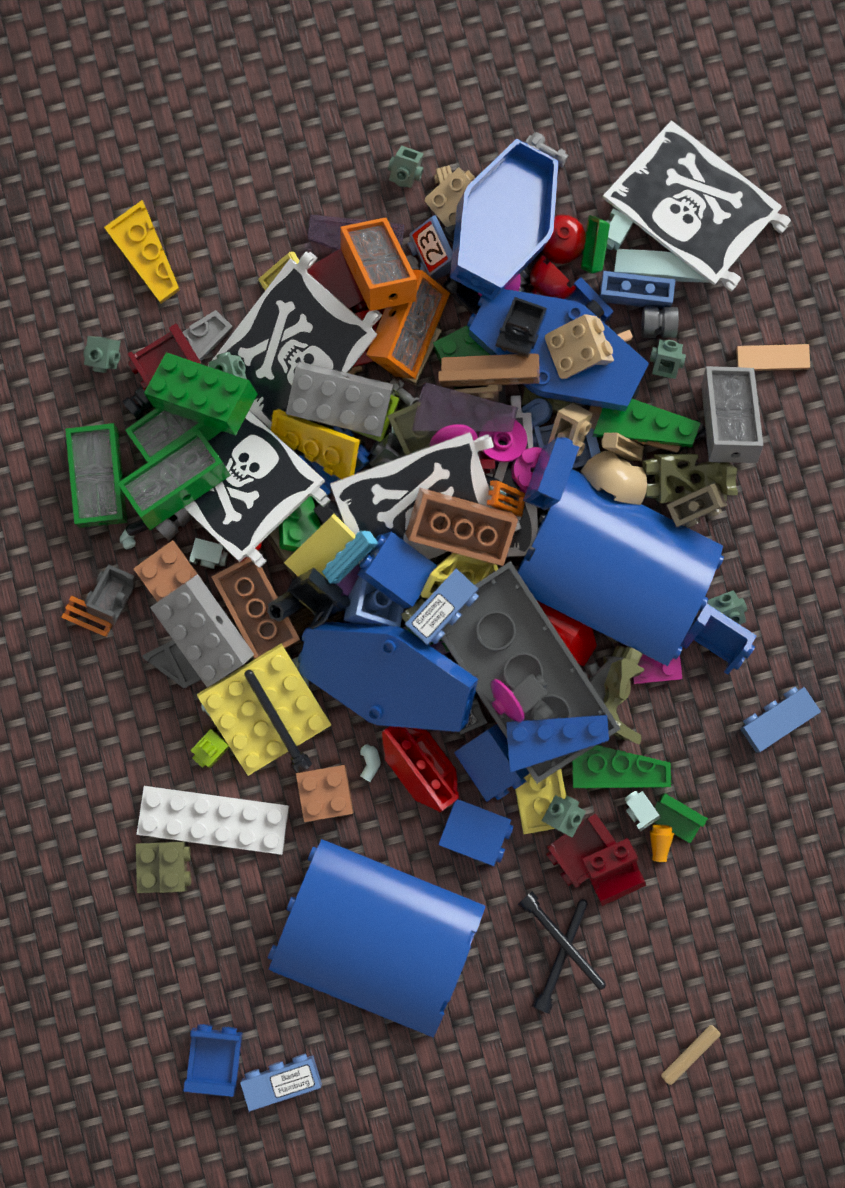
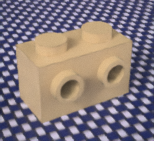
[548,403,593,456]

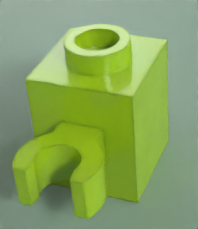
[190,729,230,768]

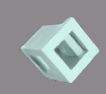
[606,208,633,250]
[189,538,228,569]
[624,791,661,832]

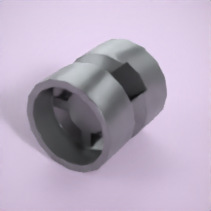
[641,306,679,338]
[155,508,193,541]

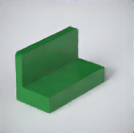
[654,793,708,843]

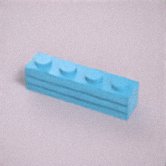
[322,531,378,583]

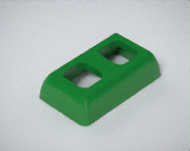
[581,215,610,274]

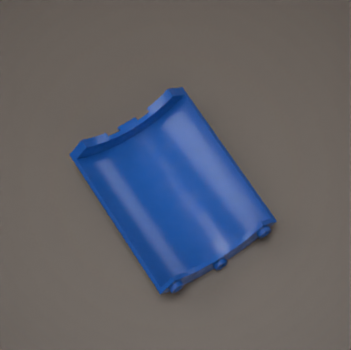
[517,469,724,666]
[268,839,486,1038]

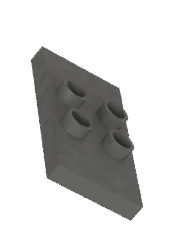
[442,561,621,783]

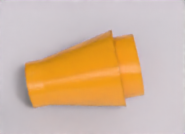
[650,824,674,862]

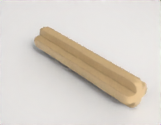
[661,1025,720,1085]

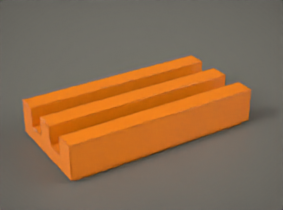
[487,481,525,517]
[61,596,112,637]

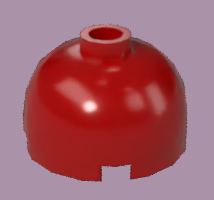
[542,215,586,264]
[529,256,576,299]

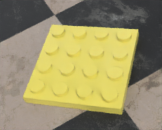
[197,643,331,776]

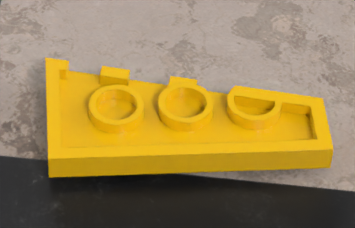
[104,200,180,304]
[271,409,360,480]

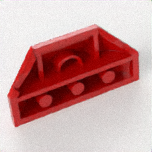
[536,600,597,666]
[382,726,459,812]

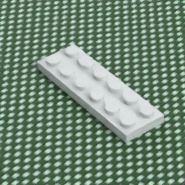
[137,786,289,855]

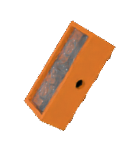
[340,218,417,311]
[366,270,450,379]

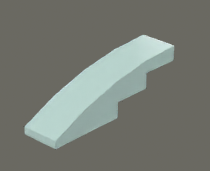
[614,249,709,282]

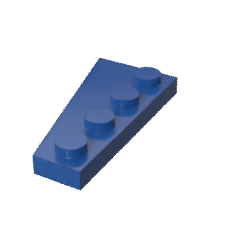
[506,715,609,772]

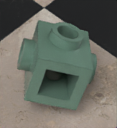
[388,146,424,188]
[84,336,120,373]
[650,339,686,379]
[208,352,247,379]
[707,590,747,625]
[542,795,586,837]

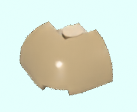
[581,451,647,505]

